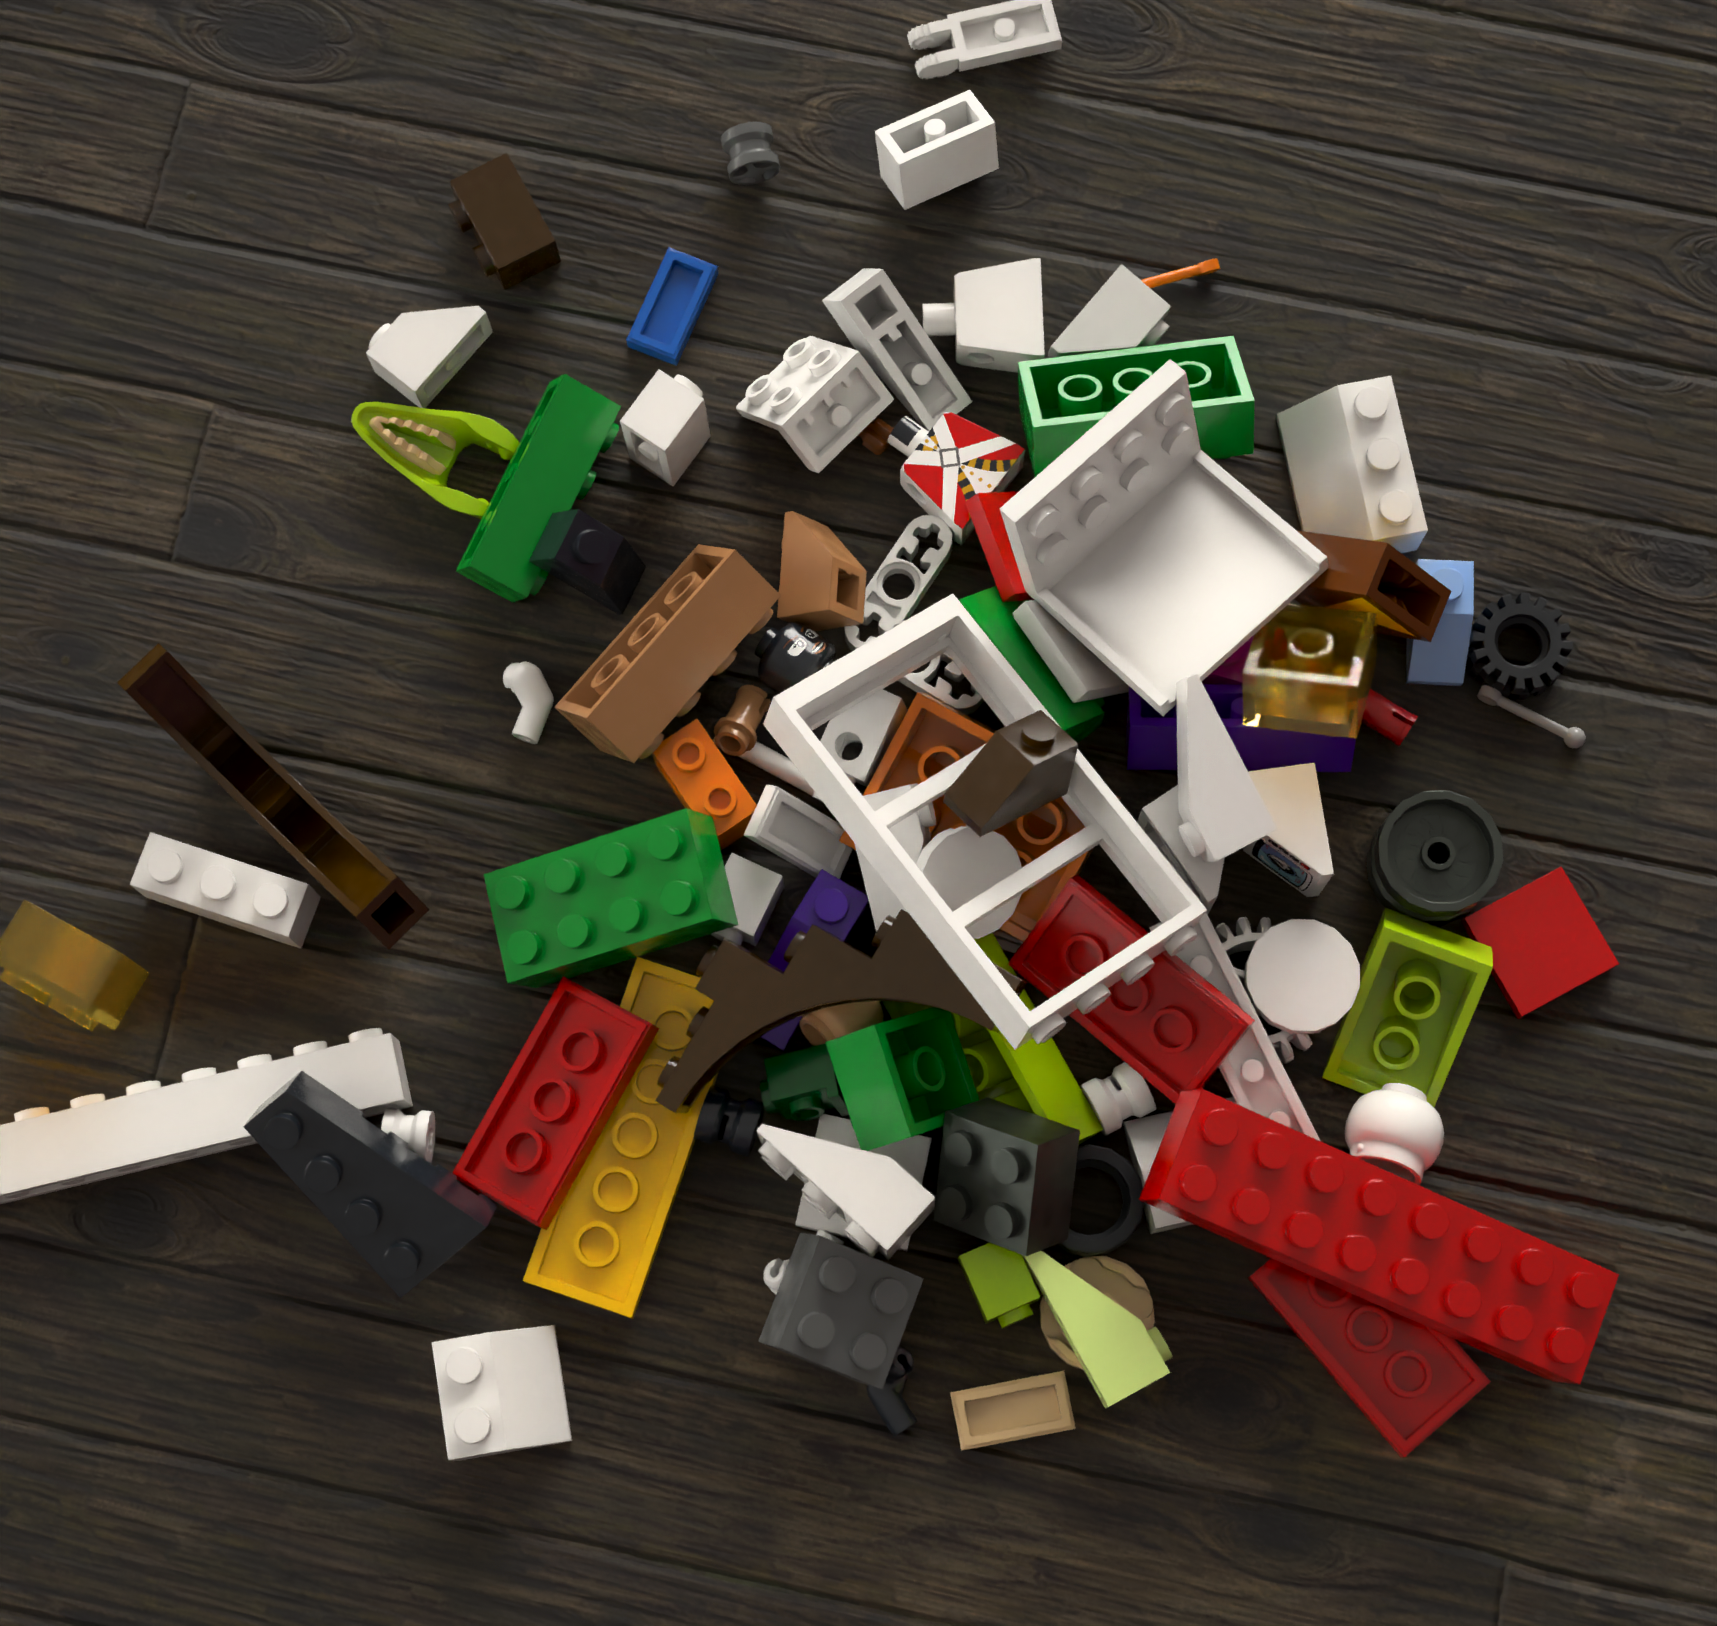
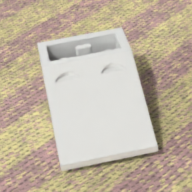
[756,1124,935,1260]

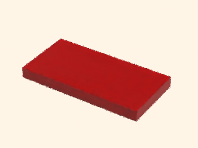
[1008,874,1255,1104]
[452,976,659,1230]
[1248,1258,1491,1458]

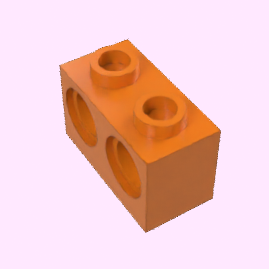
[652,719,757,850]

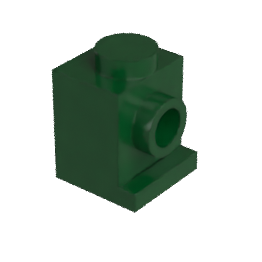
[760,1044,849,1121]

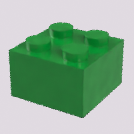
[825,1007,979,1151]

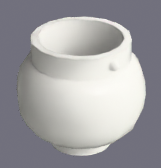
[1345,1083,1444,1185]

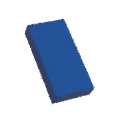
[626,247,719,366]

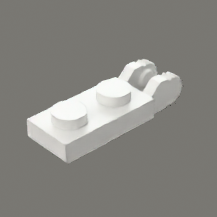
[907,0,1062,79]

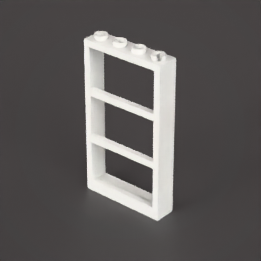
[763,593,1207,1050]

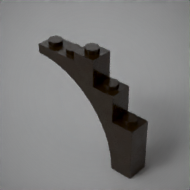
[117,643,430,950]
[655,909,1027,1113]

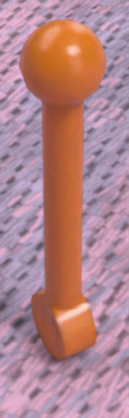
[1141,258,1220,288]

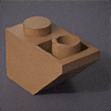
[777,511,867,631]

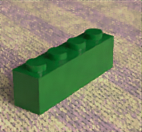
[455,374,621,603]

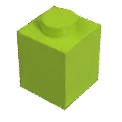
[958,1242,1040,1328]

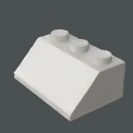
[1276,376,1428,553]

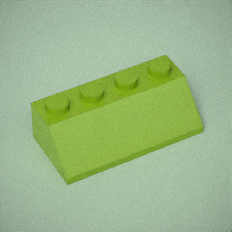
[882,933,1103,1145]

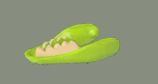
[351,402,519,519]

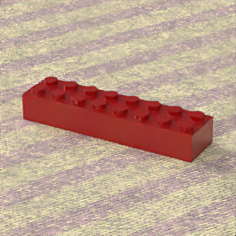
[1139,1089,1619,1384]

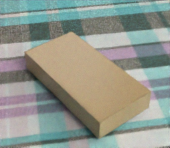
[950,1371,1076,1451]

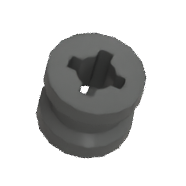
[721,122,781,185]

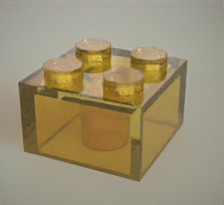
[1242,604,1377,739]
[0,899,149,1032]

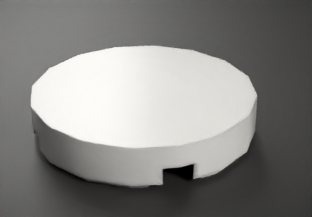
[916,825,1022,939]
[1245,919,1360,1034]

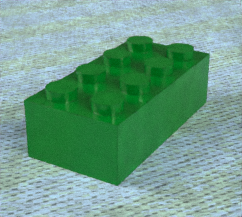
[1018,336,1255,477]
[483,808,738,988]

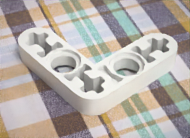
[844,515,984,715]

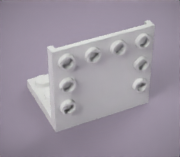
[999,359,1329,716]

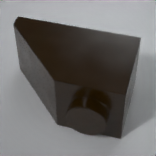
[943,710,1078,837]

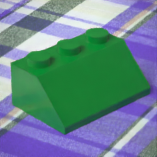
[959,586,1105,743]

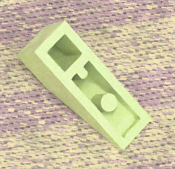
[1022,1251,1172,1408]

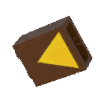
[1294,530,1451,642]

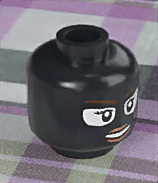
[754,622,836,694]

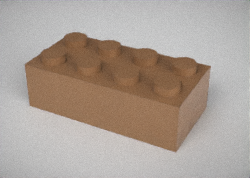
[554,544,781,763]

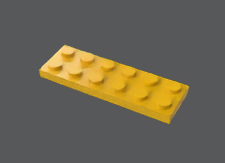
[523,957,718,1319]

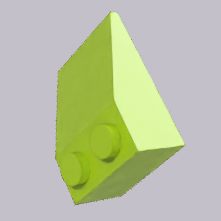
[1322,907,1493,1107]

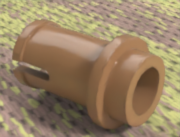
[714,685,771,756]

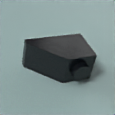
[529,509,646,615]

